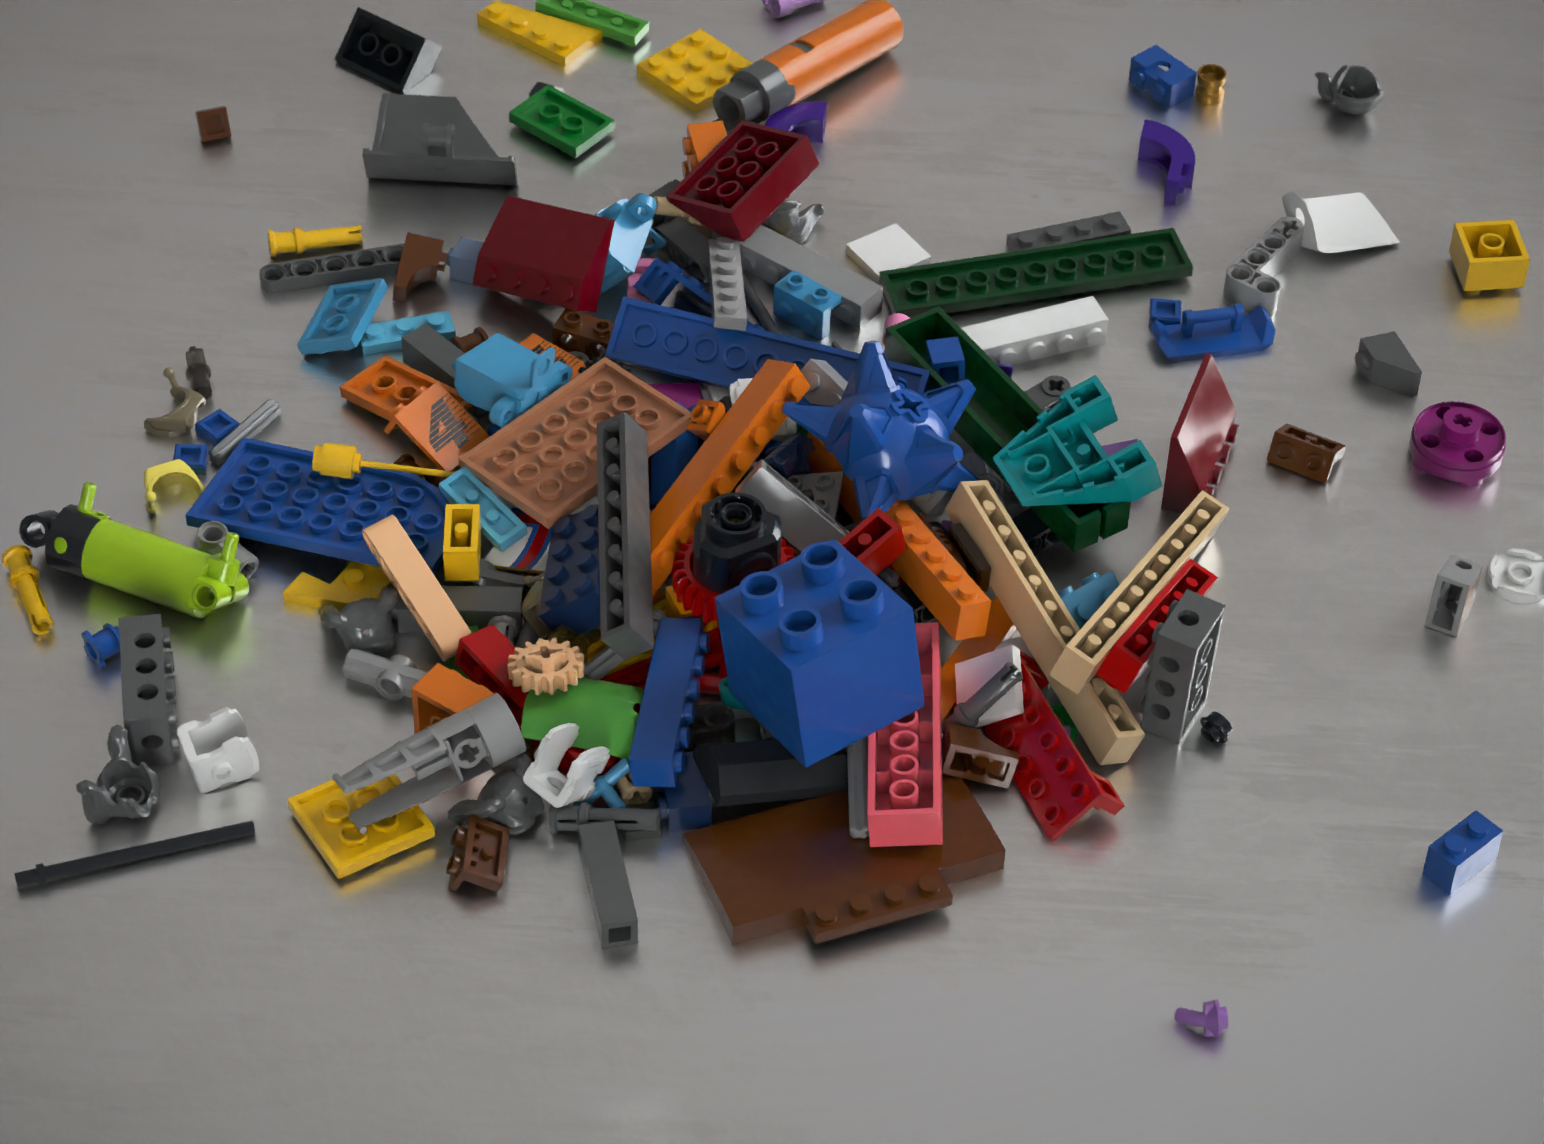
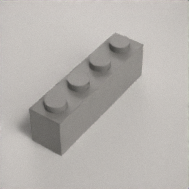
[735,459,849,556]

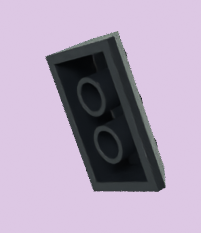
[334,7,443,93]

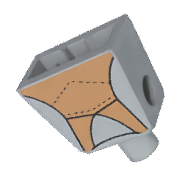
[1424,555,1483,637]

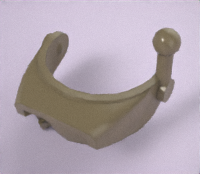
[144,367,206,437]
[521,572,556,640]

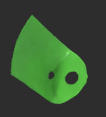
[521,678,644,760]

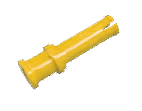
[267,225,363,257]
[2,545,54,635]

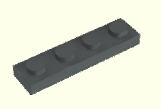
[1006,211,1131,252]

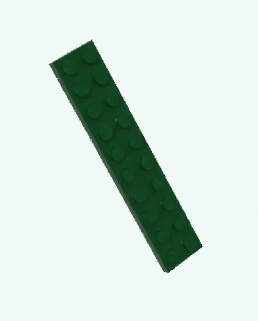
[879,228,1193,318]

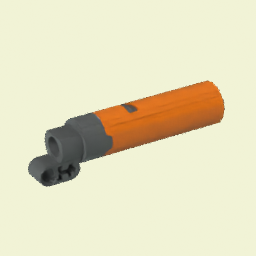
[713,0,903,135]

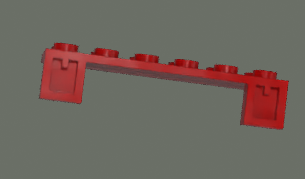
[983,651,1125,840]

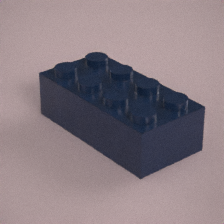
[538,504,601,642]

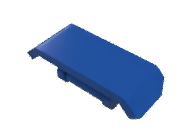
[1149,303,1276,362]

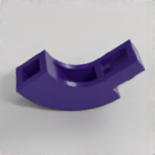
[764,101,827,143]
[1138,119,1196,205]

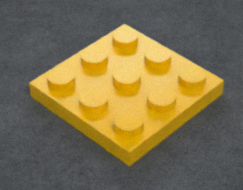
[637,29,753,114]
[288,774,435,879]

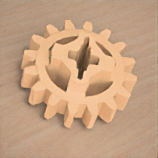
[507,638,585,695]

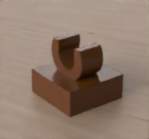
[195,106,231,142]

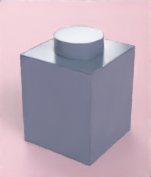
[447,237,484,284]

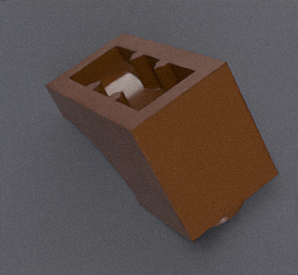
[393,232,448,303]
[942,722,1019,789]

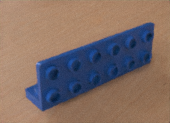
[633,257,766,331]

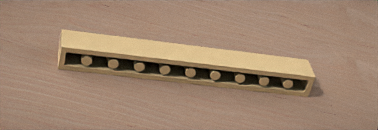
[944,480,1145,765]
[1049,490,1230,695]

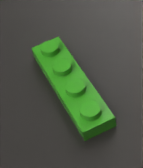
[535,0,649,46]

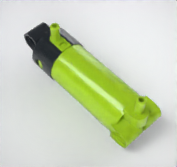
[19,482,249,619]

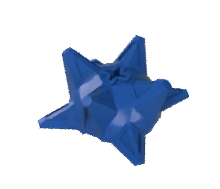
[782,341,980,520]

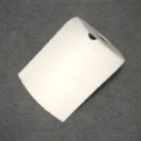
[1282,192,1399,253]

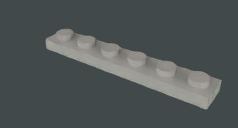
[707,237,747,331]

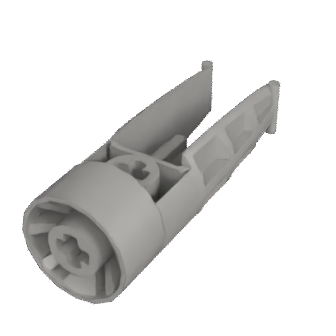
[332,693,526,834]

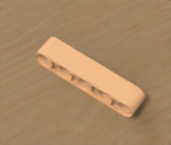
[362,514,471,661]

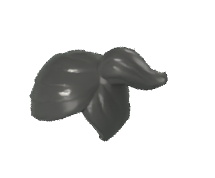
[1315,65,1383,115]

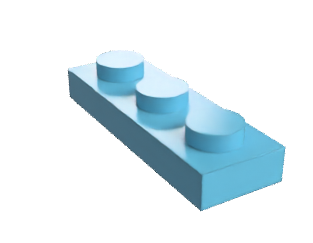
[359,311,456,356]
[439,466,528,552]

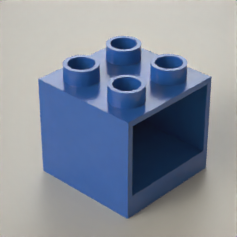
[714,539,925,768]

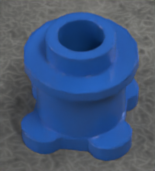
[81,623,120,669]

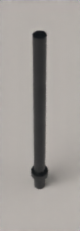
[14,820,255,887]

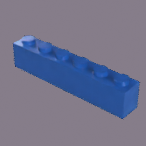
[629,618,710,787]

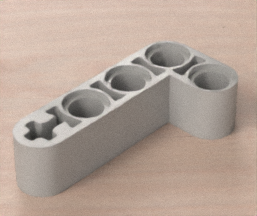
[1223,216,1304,316]

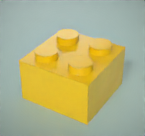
[1449,220,1530,291]

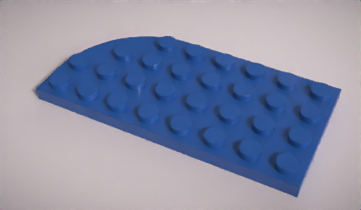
[185,437,449,576]

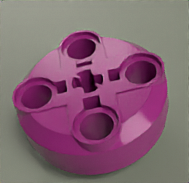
[1409,401,1506,487]

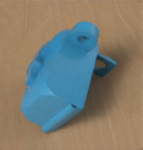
[594,194,667,295]
[452,333,573,428]

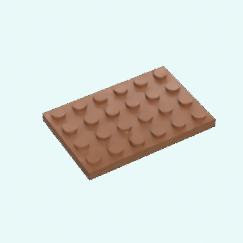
[458,357,691,529]

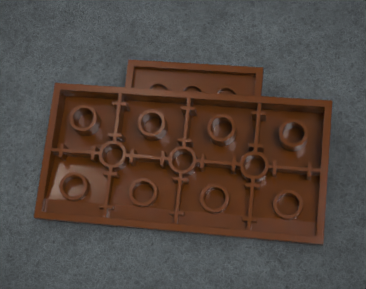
[683,774,1006,945]

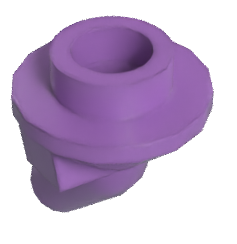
[1175,1000,1228,1038]

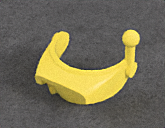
[144,459,206,515]

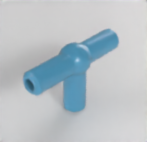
[573,758,630,808]

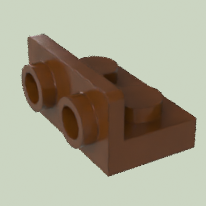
[1267,423,1346,483]
[446,814,510,892]

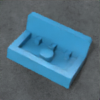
[773,271,841,340]
[1058,571,1120,628]

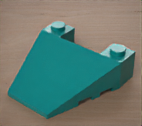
[993,375,1163,506]

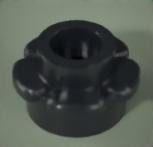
[1200,711,1233,744]

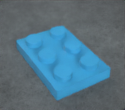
[297,278,388,355]

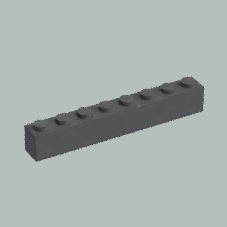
[597,411,654,660]

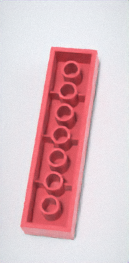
[867,622,943,847]

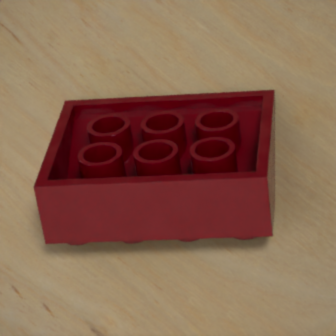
[666,120,820,242]
[472,195,615,313]
[1161,353,1239,514]

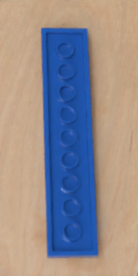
[605,296,930,404]

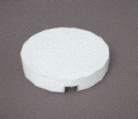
[1486,548,1544,604]

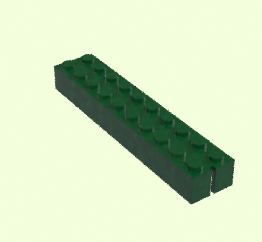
[884,306,1131,553]

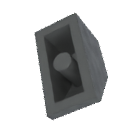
[1355,331,1422,397]

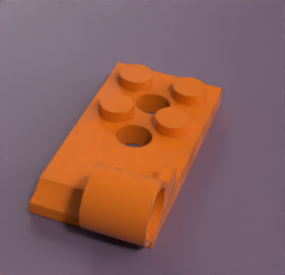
[339,355,473,459]

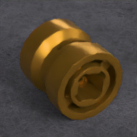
[1195,64,1227,105]

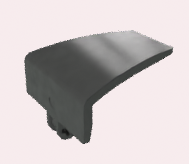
[362,93,518,186]

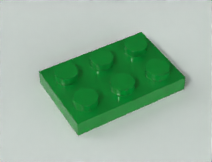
[509,85,615,158]

